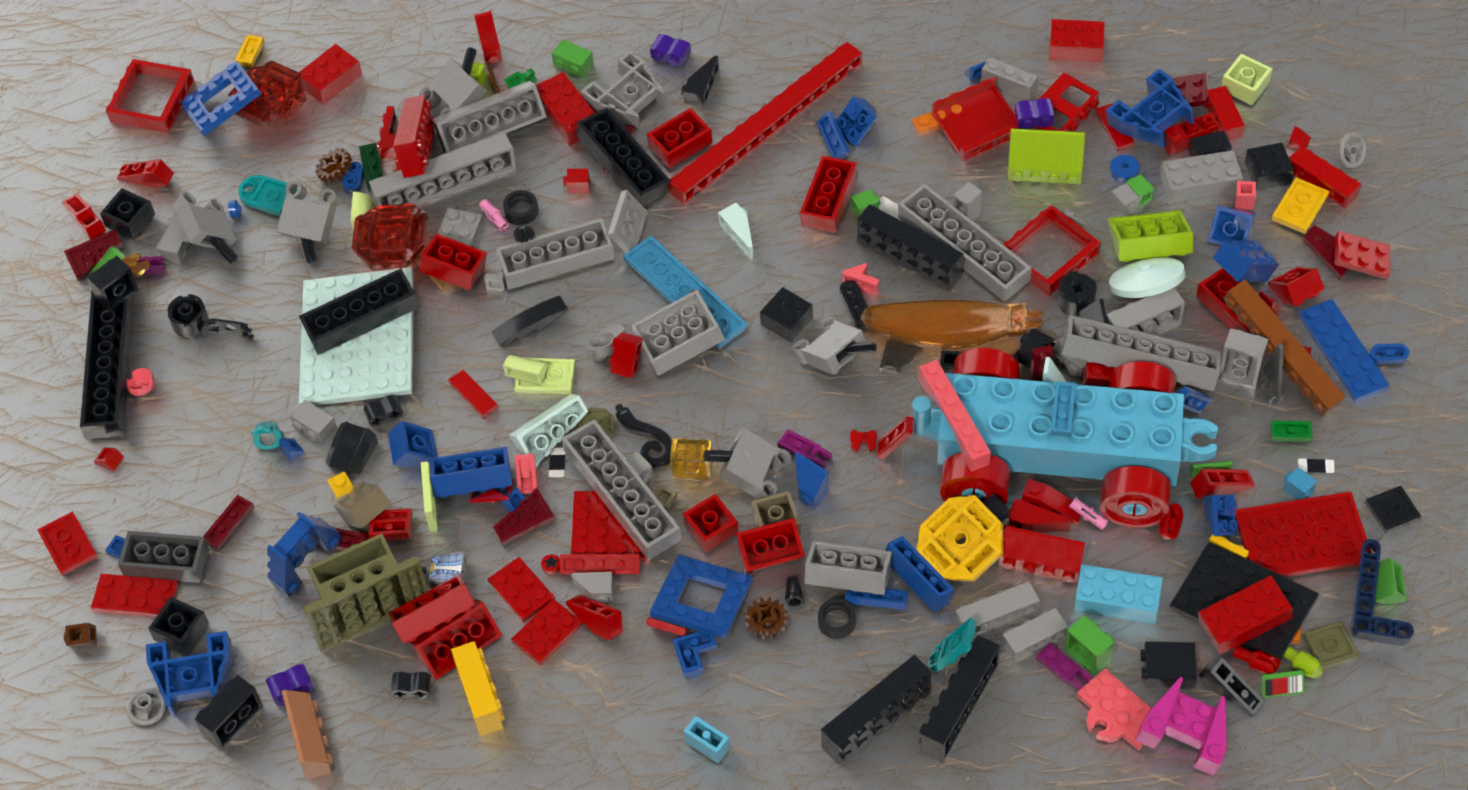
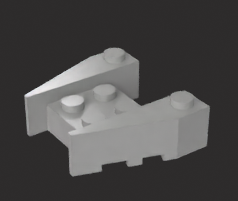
[581,50,666,129]

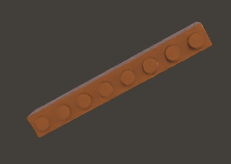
[1223,280,1345,416]

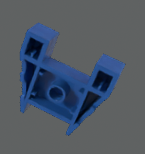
[1105,69,1194,147]
[267,512,342,598]
[146,631,233,717]

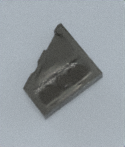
[880,336,924,374]

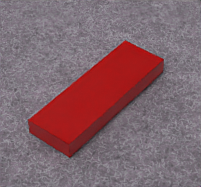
[1095,103,1134,151]
[448,370,498,419]
[877,416,914,460]

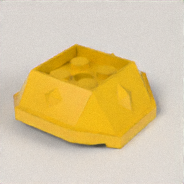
[916,495,1003,582]

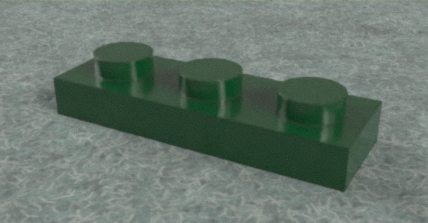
[359,143,383,191]

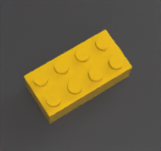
[451,641,505,737]

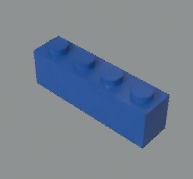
[885,536,955,613]

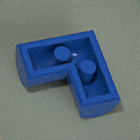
[672,631,717,679]

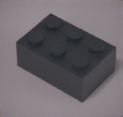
[194,674,263,751]

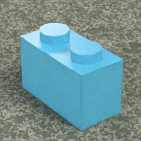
[683,716,731,764]

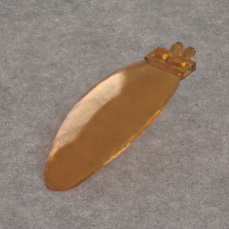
[860,300,1042,349]

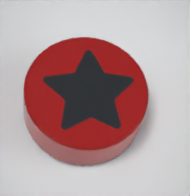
[541,554,560,575]

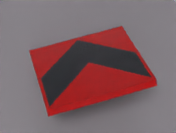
[469,478,514,503]

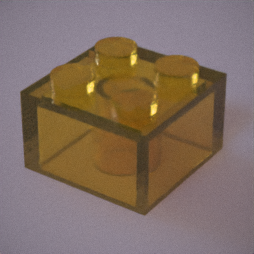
[670,438,713,481]

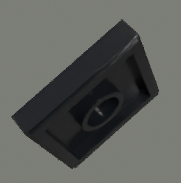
[1365,486,1422,534]

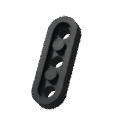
[840,281,872,329]

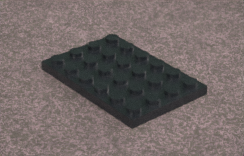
[1170,541,1319,661]

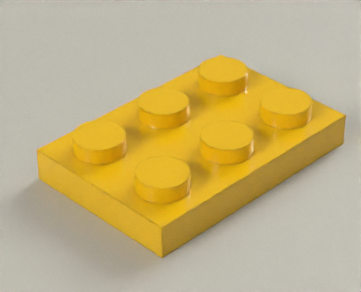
[1271,177,1330,234]

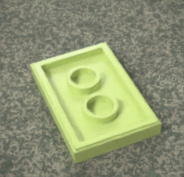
[514,357,576,395]
[421,462,438,532]

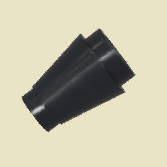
[784,576,805,607]

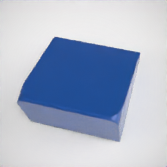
[965,62,986,81]

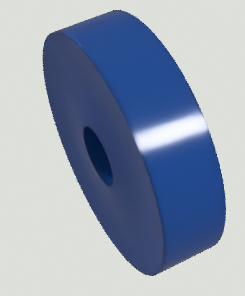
[1110,155,1139,182]

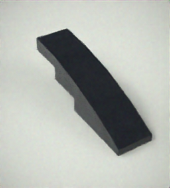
[491,295,569,348]

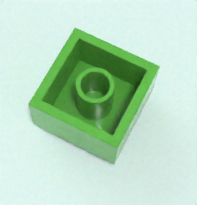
[1065,615,1114,676]

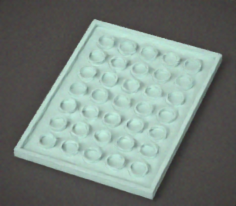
[299,267,414,406]

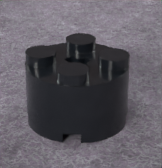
[1057,271,1097,317]
[167,294,209,339]
[1014,329,1056,369]

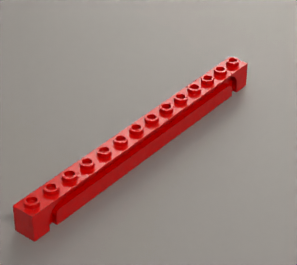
[669,42,862,205]

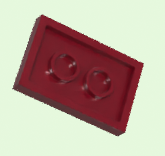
[1172,73,1208,107]

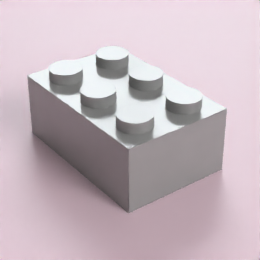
[1218,328,1268,389]

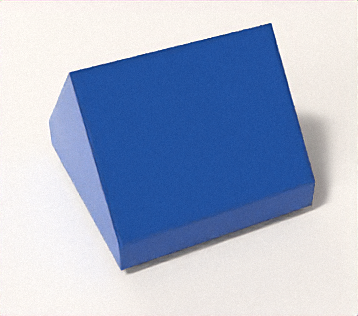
[279,438,304,462]
[502,487,525,512]

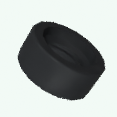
[503,190,539,225]
[818,598,856,639]

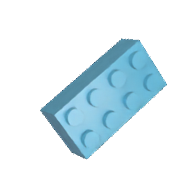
[1074,564,1163,624]

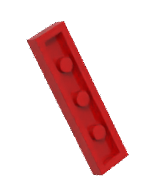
[560,554,640,574]

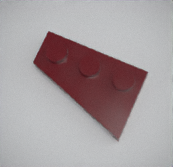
[1303,225,1350,280]
[64,229,123,281]
[493,487,555,546]

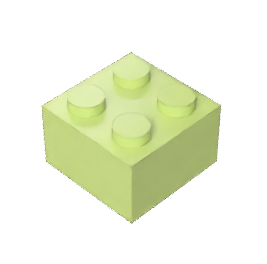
[1221,54,1272,105]

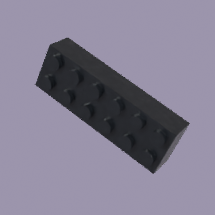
[576,107,670,207]
[857,204,964,291]
[299,268,420,355]
[919,635,1000,763]
[821,655,931,764]

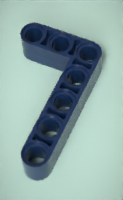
[1350,539,1414,646]

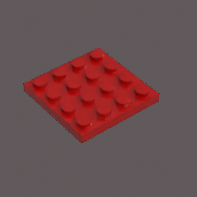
[571,490,652,562]

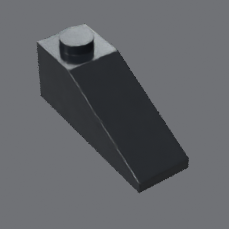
[681,55,719,107]
[1198,657,1265,716]

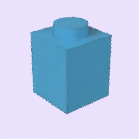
[1283,467,1317,500]

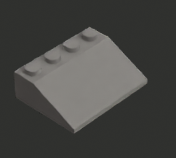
[631,290,725,376]

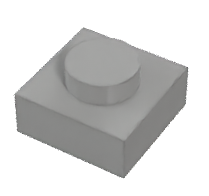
[484,273,506,291]

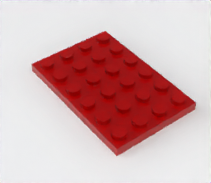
[1235,492,1372,577]

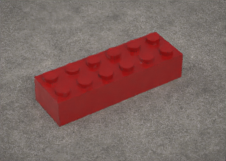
[393,94,435,178]

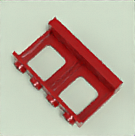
[1028,72,1099,132]

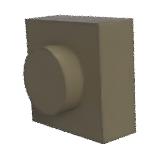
[654,485,677,511]

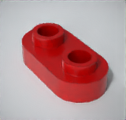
[1159,503,1183,540]

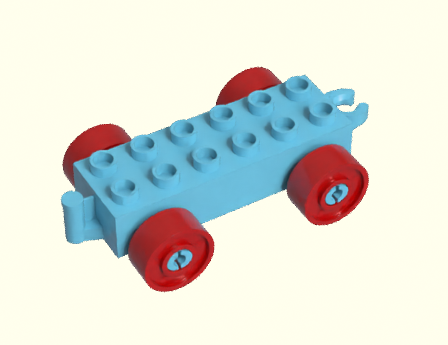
[912,348,1218,528]

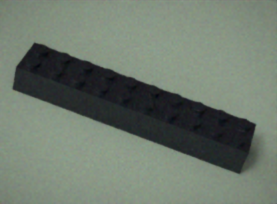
[80,289,134,439]

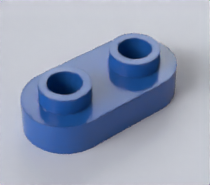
[342,162,364,194]
[1369,343,1409,364]

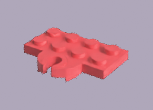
[1076,668,1152,750]

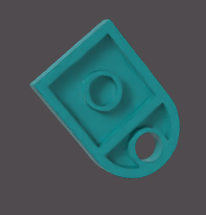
[238,175,297,216]
[927,617,977,672]

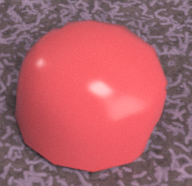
[126,368,155,396]

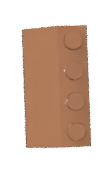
[282,690,333,780]

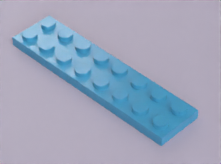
[623,236,748,349]

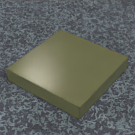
[1303,621,1359,670]

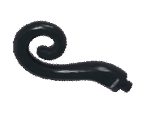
[615,404,675,468]

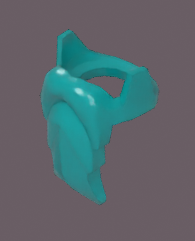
[251,421,284,450]

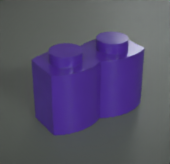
[650,34,691,67]
[1015,98,1055,129]
[266,663,315,706]

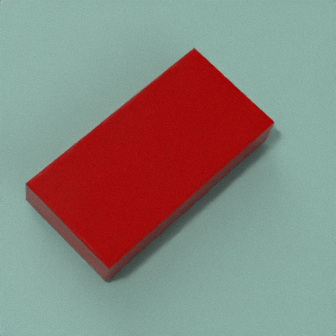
[646,617,690,636]

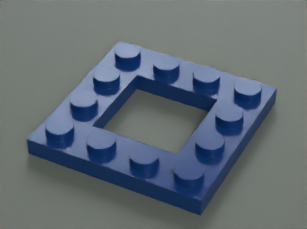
[180,61,262,136]
[650,554,753,639]

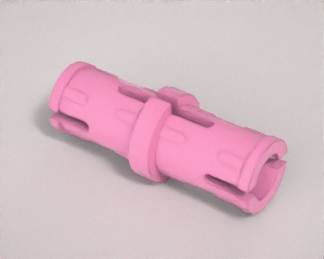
[479,199,509,231]
[1069,497,1109,530]

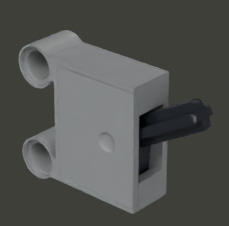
[419,47,487,116]
[276,181,341,264]
[172,192,238,264]
[793,317,877,375]
[703,428,791,500]

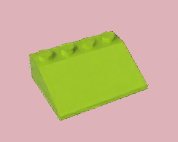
[1008,129,1085,184]
[1108,210,1193,262]

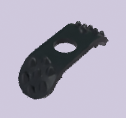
[513,226,535,243]
[200,319,254,342]

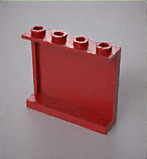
[931,77,1020,162]

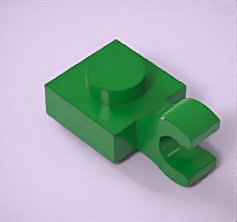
[503,68,537,89]

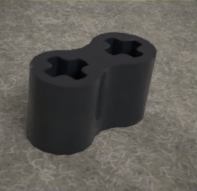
[363,395,403,427]
[391,672,431,698]

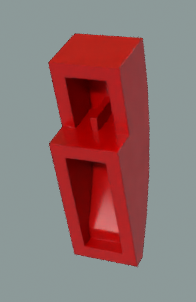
[62,193,106,240]

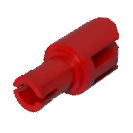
[1232,646,1281,675]

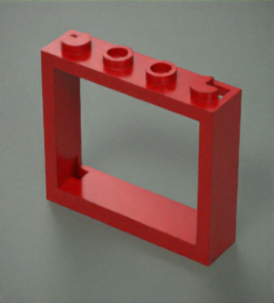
[106,59,194,133]
[1004,205,1101,296]

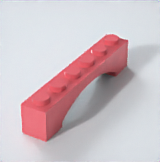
[918,360,991,472]

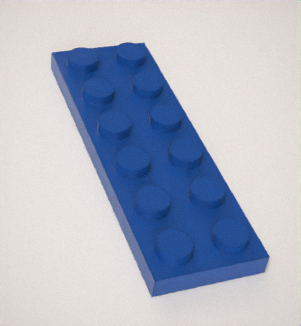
[1298,299,1390,403]

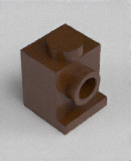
[63,623,97,648]

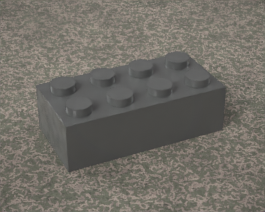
[118,531,209,583]

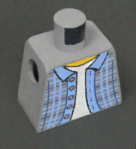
[421,552,467,589]

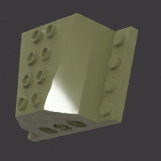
[303,534,428,652]

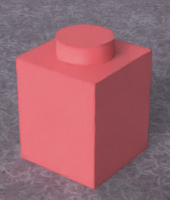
[1235,181,1256,210]

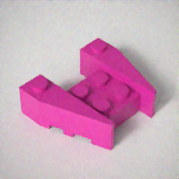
[1135,677,1227,776]

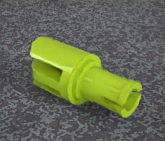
[1284,647,1323,679]

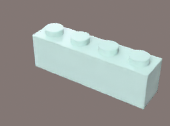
[509,394,588,468]

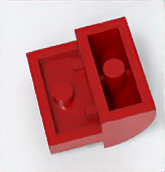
[369,508,413,541]

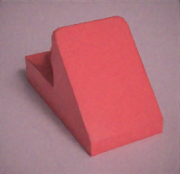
[842,263,879,296]
[514,453,538,494]

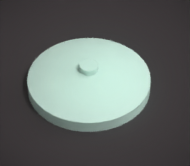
[1109,257,1186,298]

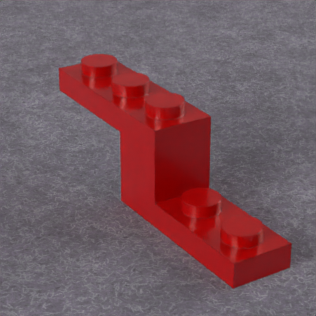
[377,106,401,172]

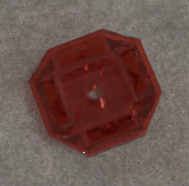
[228,60,307,129]
[352,204,429,270]

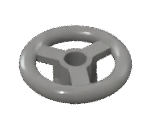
[1339,132,1367,169]
[126,689,167,726]

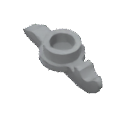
[1053,205,1084,227]

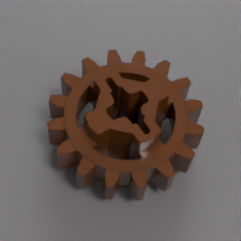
[315,148,353,184]
[745,597,789,640]

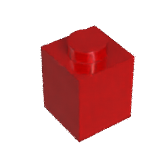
[563,168,590,194]

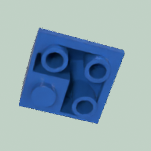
[837,96,877,147]
[1204,495,1238,536]

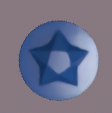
[228,200,242,219]

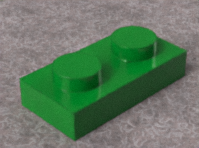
[1270,421,1312,442]

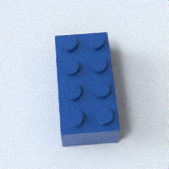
[430,446,512,498]

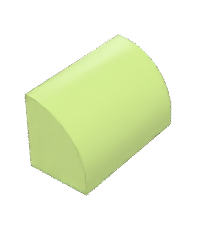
[350,192,374,234]
[503,355,549,385]

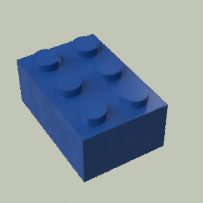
[1213,240,1280,282]

